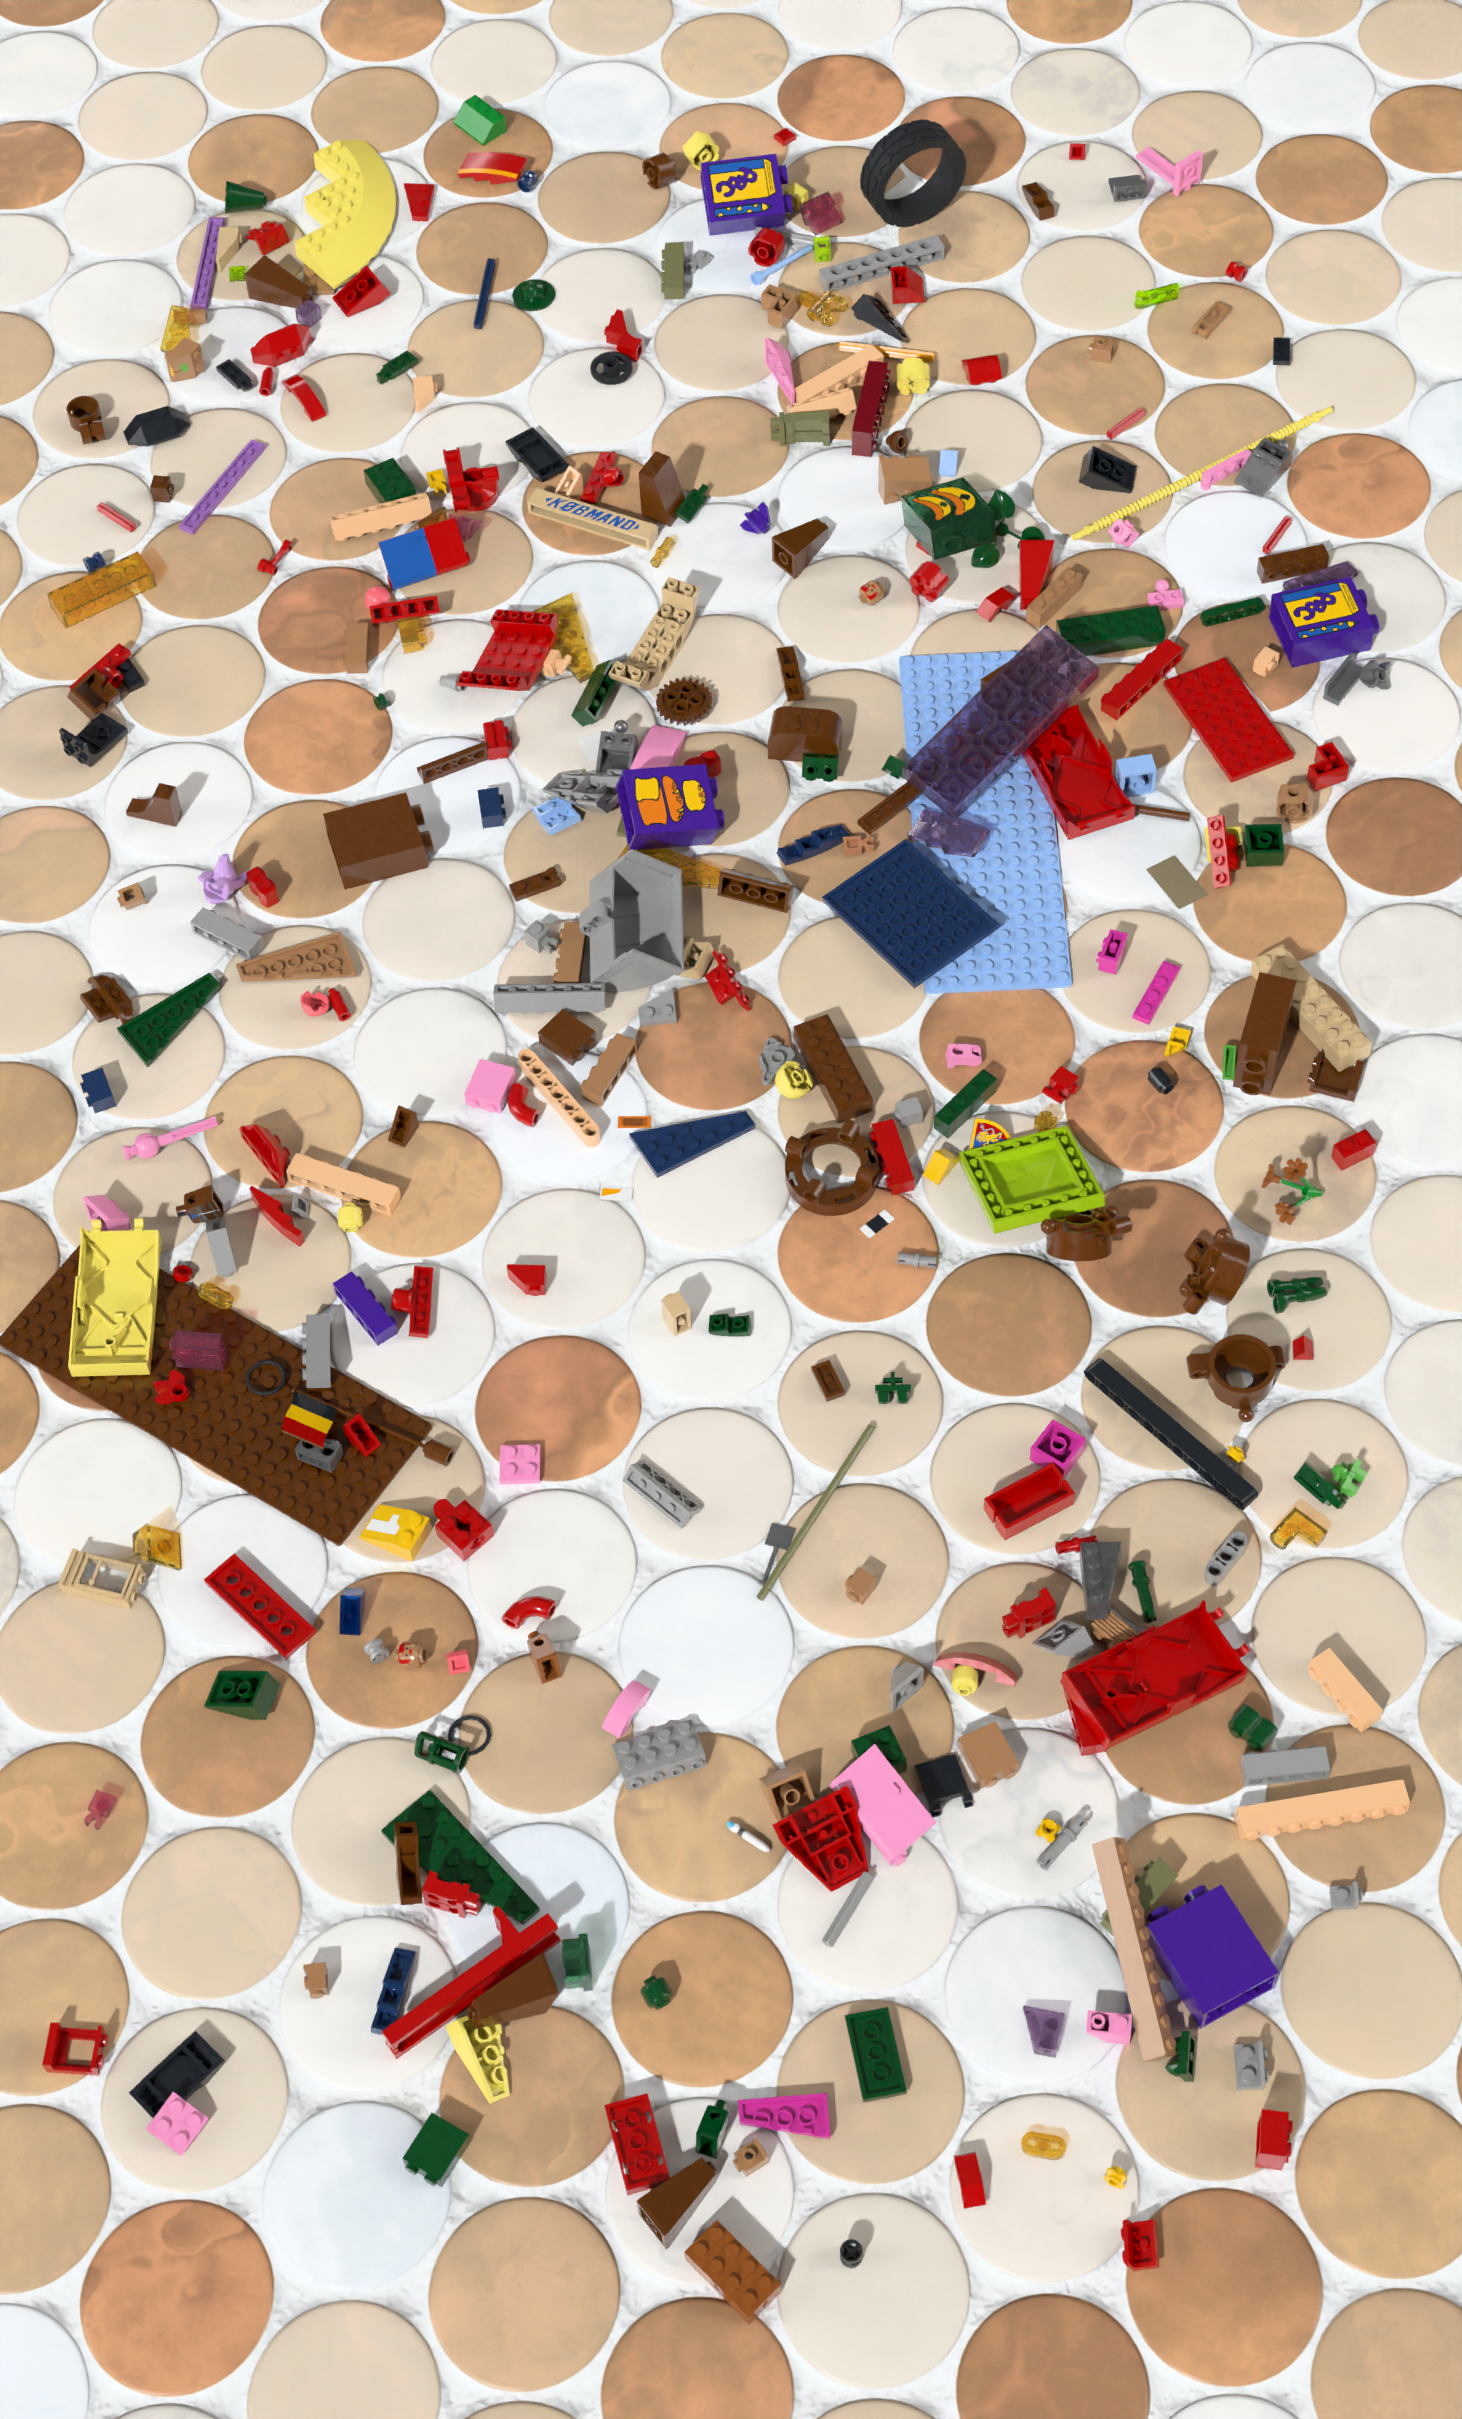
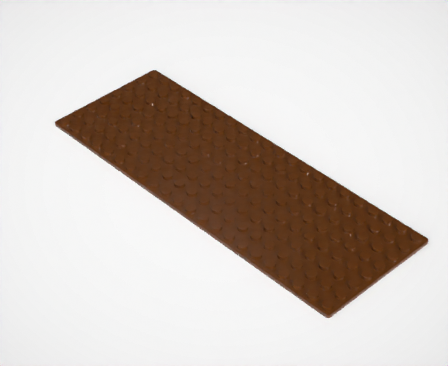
[0,1245,432,1546]

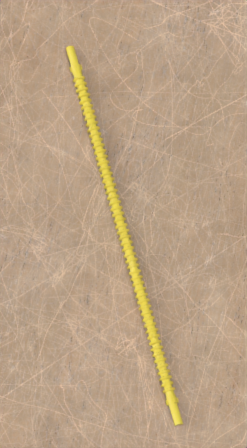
[1071,406,1333,541]

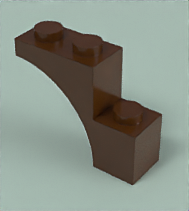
[394,1821,422,1905]

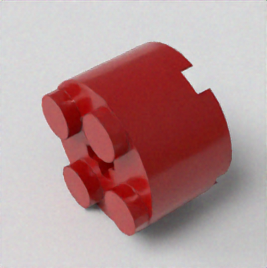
[748,228,785,267]
[909,561,949,603]

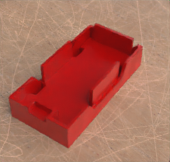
[604,2093,670,2196]

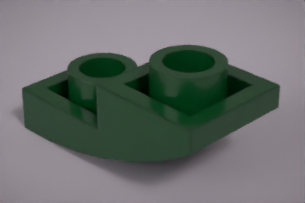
[709,1313,751,1337]

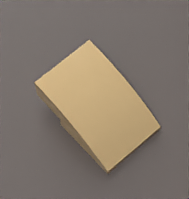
[679,936,714,980]

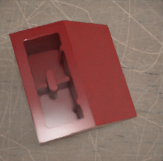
[891,266,925,304]

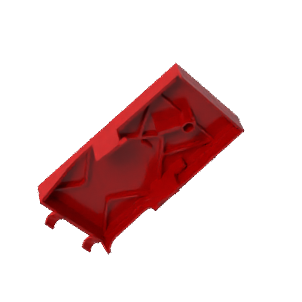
[1060,1600,1250,1750]

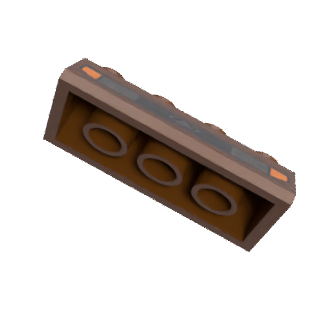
[717,868,794,913]

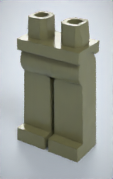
[770,411,830,446]

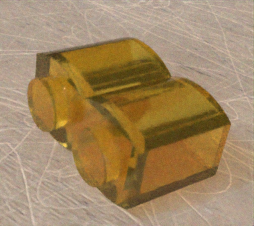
[397,617,427,654]

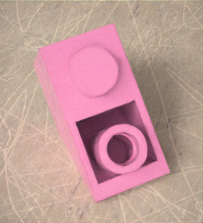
[1086,2010,1132,2045]

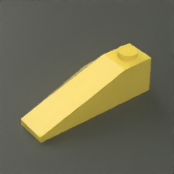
[445,2015,510,2104]

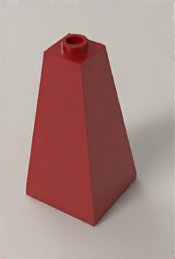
[1019,540,1054,610]

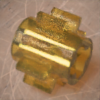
[1034,1111,1057,1132]

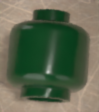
[640,1975,673,2010]

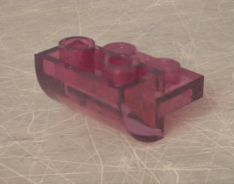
[801,192,843,236]

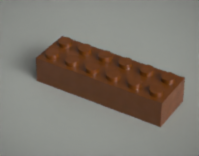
[794,1014,873,1124]

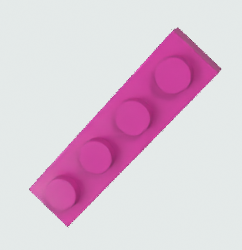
[1132,961,1180,1025]

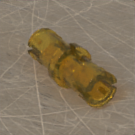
[650,537,675,568]

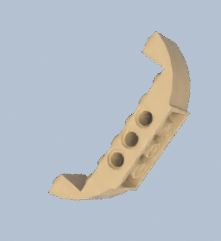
[609,577,700,691]

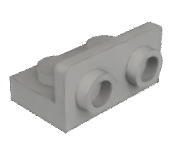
[1233,2040,1269,2090]

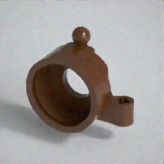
[1041,1205,1132,1261]
[1179,1228,1250,1315]
[1186,1334,1285,1423]

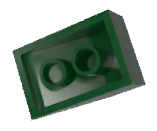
[204,1670,280,1720]

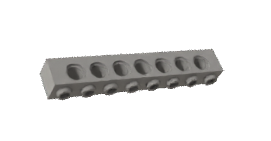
[819,235,945,294]

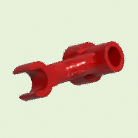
[257,540,292,576]

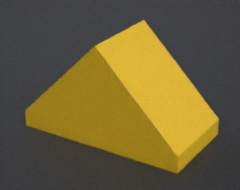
[923,1148,959,1185]

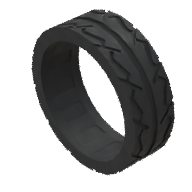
[860,119,966,227]

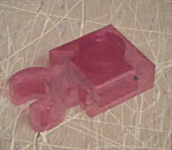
[84,1790,117,1830]

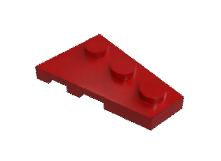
[403,183,435,222]

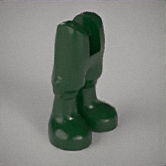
[1267,1277,1327,1314]

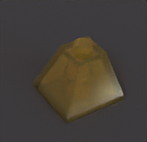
[132,1524,182,1571]

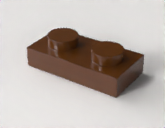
[811,1360,845,1402]

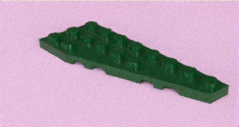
[381,1790,540,1925]

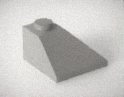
[1032,1619,1095,1658]
[890,1661,924,1713]

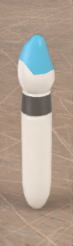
[727,1821,770,1852]

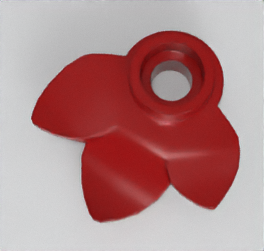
[153,1370,189,1405]

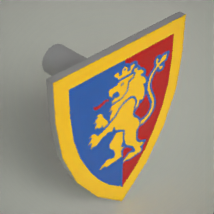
[969,1118,1011,1150]

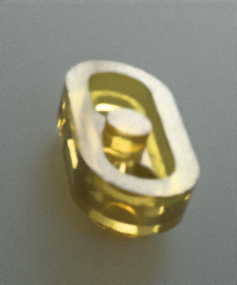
[198,1282,234,1309]
[1021,2132,1066,2160]

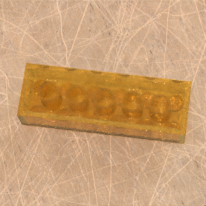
[47,551,156,628]

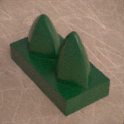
[1165,2031,1197,2082]

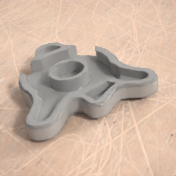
[759,1038,806,1086]

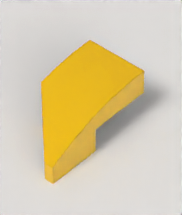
[1164,1026,1191,1057]

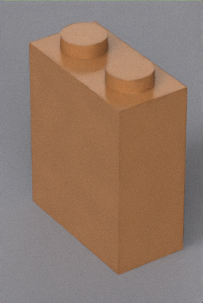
[958,1721,1019,1789]

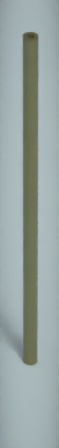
[756,1424,875,1601]

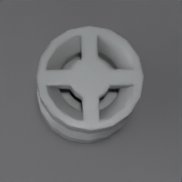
[364,1638,390,1664]

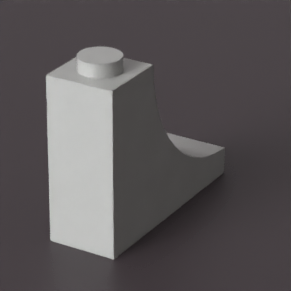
[206,1216,237,1278]

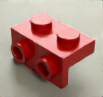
[1121,2219,1160,2271]

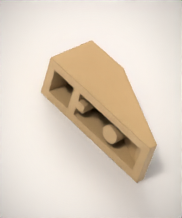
[216,227,243,272]

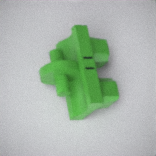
[1331,1458,1368,1498]

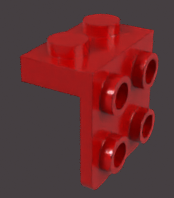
[245,221,290,255]

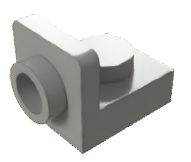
[1329,1881,1363,1910]

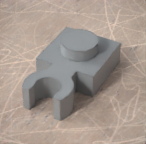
[684,250,712,275]

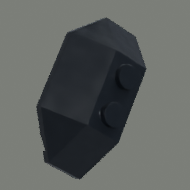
[123,406,191,447]

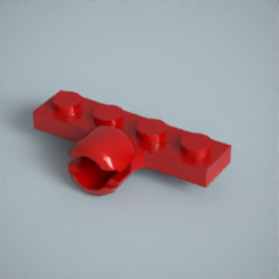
[580,452,624,504]
[69,643,132,689]
[391,1266,433,1338]

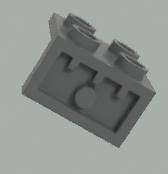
[1108,175,1146,202]

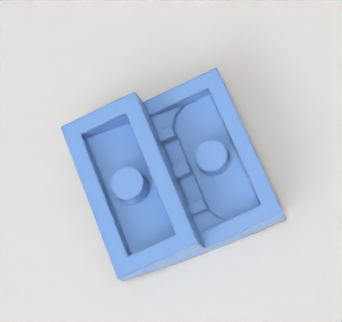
[532,797,581,836]

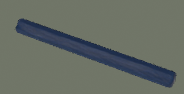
[473,258,496,330]

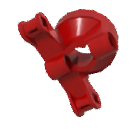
[443,447,499,513]

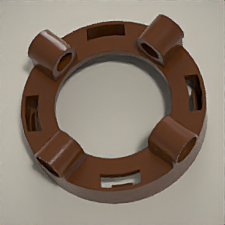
[785,1119,879,1216]

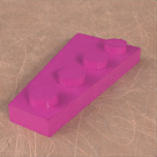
[738,2093,830,2139]

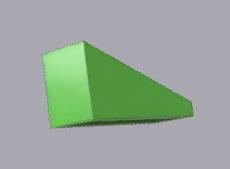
[1222,1045,1236,1080]

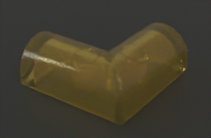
[1270,1507,1328,1550]

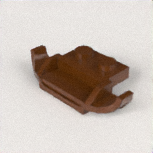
[80,975,133,1025]

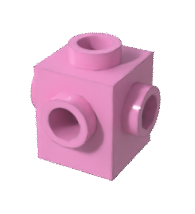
[1108,518,1139,547]

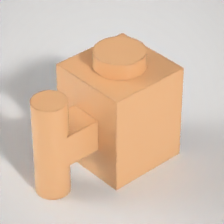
[540,649,572,677]

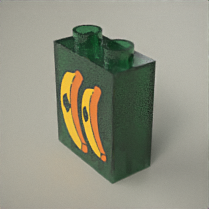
[901,477,997,560]

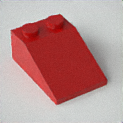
[332,265,391,317]

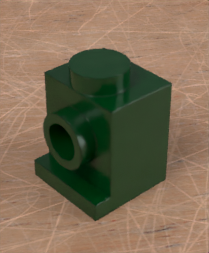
[881,755,911,780]

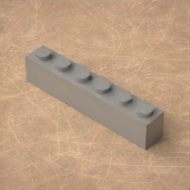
[493,983,606,1014]

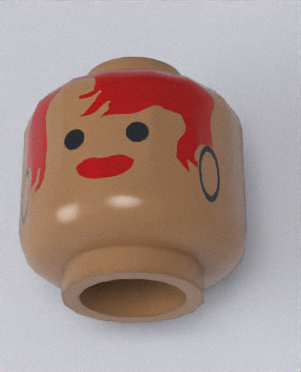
[858,580,885,606]
[395,1642,427,1669]

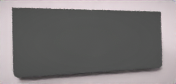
[1323,652,1363,706]

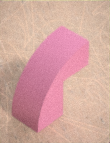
[602,1680,651,1738]

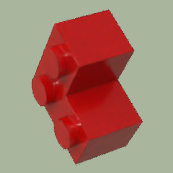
[1307,742,1349,792]

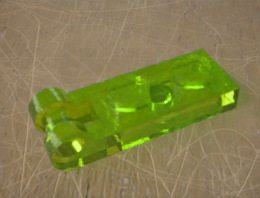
[1134,283,1179,309]

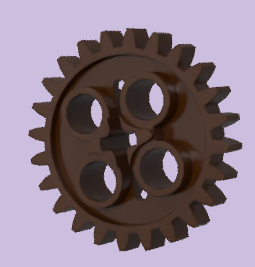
[656,677,713,726]

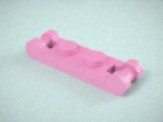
[1201,450,1252,490]

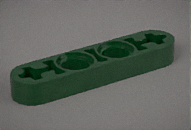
[1200,597,1266,627]

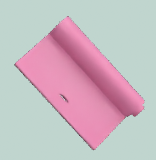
[830,1744,937,1866]

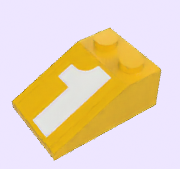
[359,1504,432,1562]

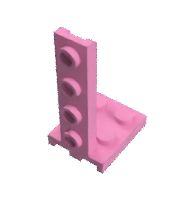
[1136,147,1203,197]

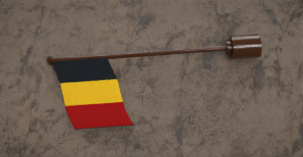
[282,1387,455,1467]

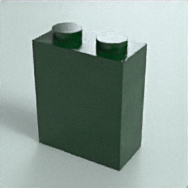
[402,2112,471,2187]

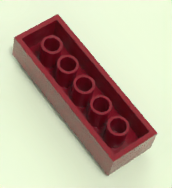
[852,360,891,457]

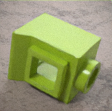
[814,236,831,262]

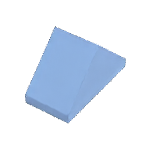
[939,450,959,477]

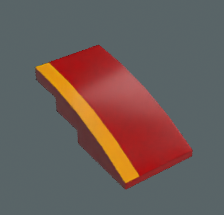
[457,152,528,185]

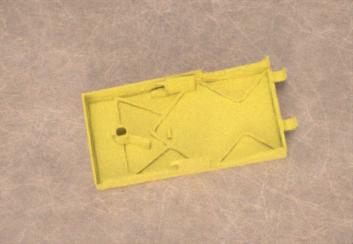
[68,1218,162,1377]

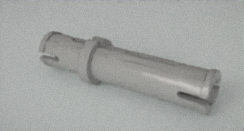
[1036,1815,1088,1870]

